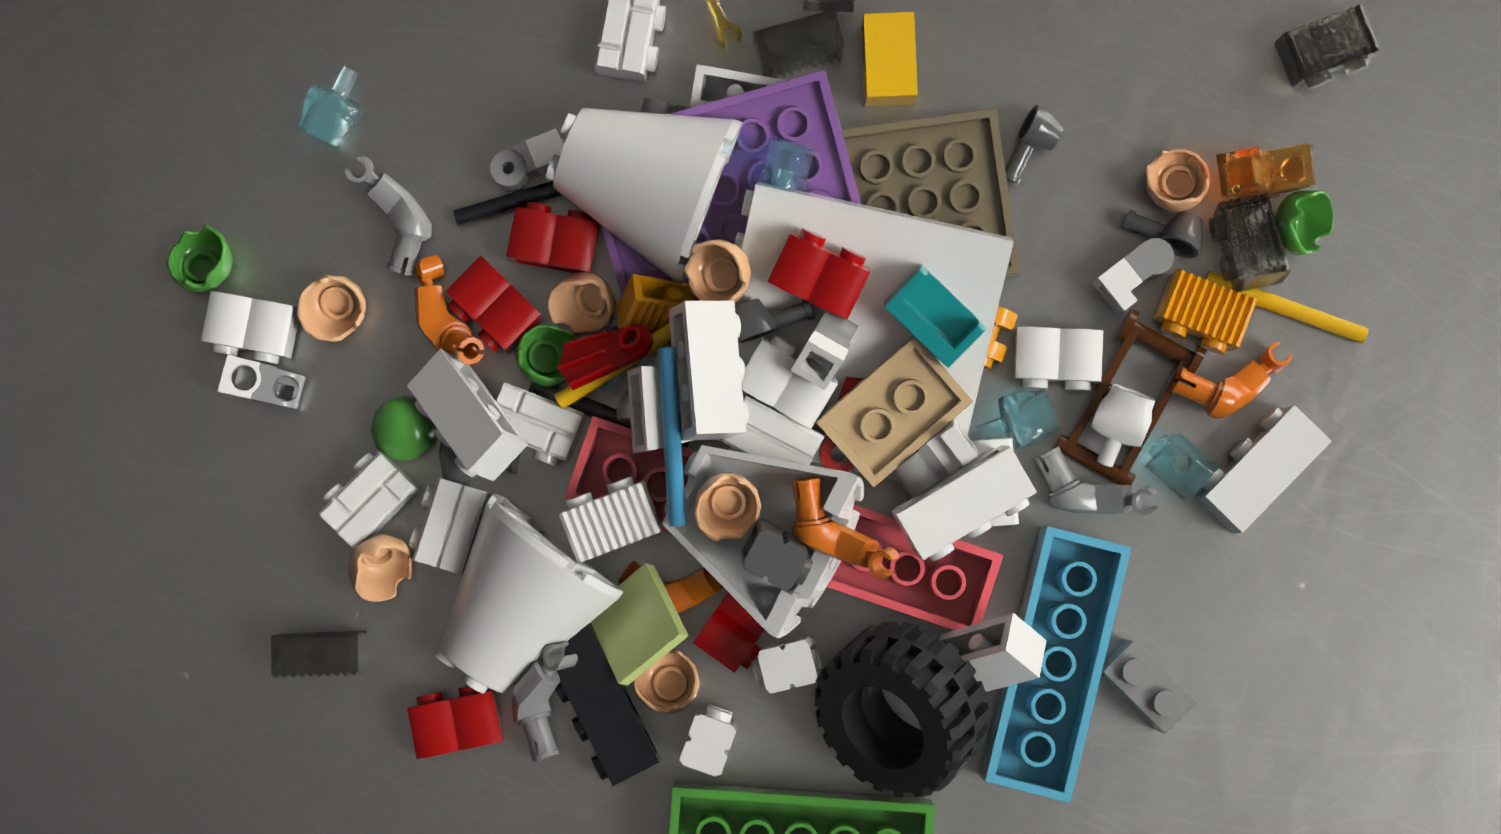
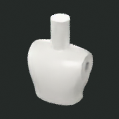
[1091,384,1155,467]

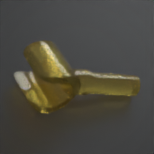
[707,0,742,49]

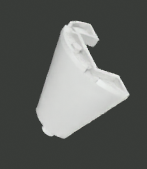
[546,108,743,284]
[662,445,864,638]
[434,493,623,694]

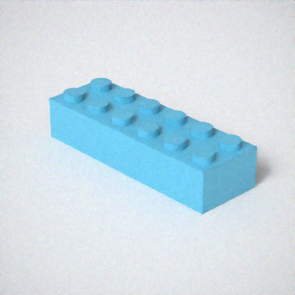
[979,526,1132,803]

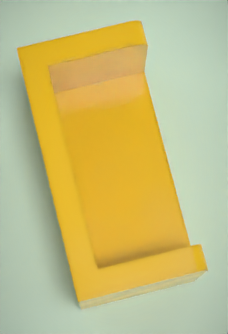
[861,12,918,107]

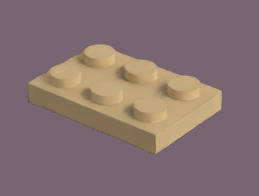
[816,335,974,488]

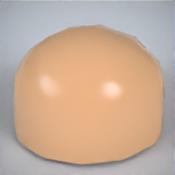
[1145,148,1211,212]
[684,239,751,302]
[546,272,616,335]
[297,275,366,342]
[693,473,762,542]
[348,534,413,603]
[633,649,700,714]

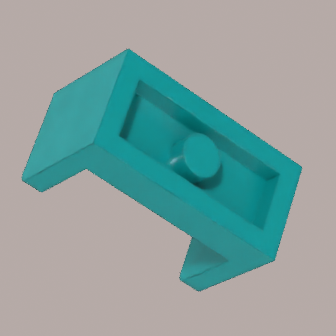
[884,264,986,368]

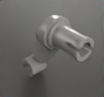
[344,155,432,276]
[1034,446,1158,515]
[512,641,578,762]

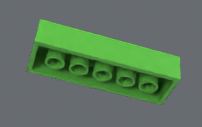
[669,782,935,834]

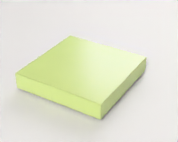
[590,563,689,685]

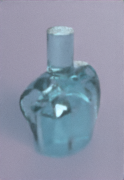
[298,66,363,148]
[976,389,1059,450]

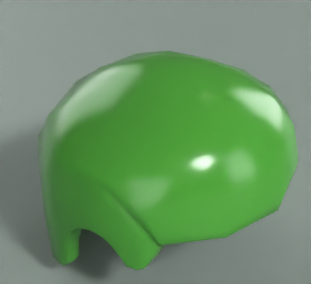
[1274,190,1334,256]
[166,225,233,292]
[515,324,575,387]
[370,396,438,461]

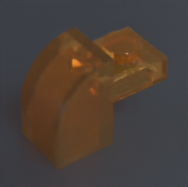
[1216,143,1318,201]

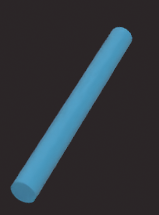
[658,348,686,527]

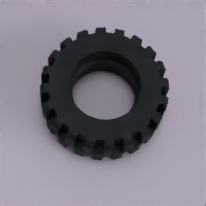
[815,621,990,798]

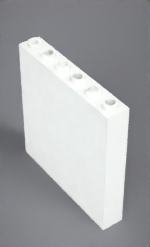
[713,182,1014,485]

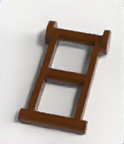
[1053,308,1207,485]

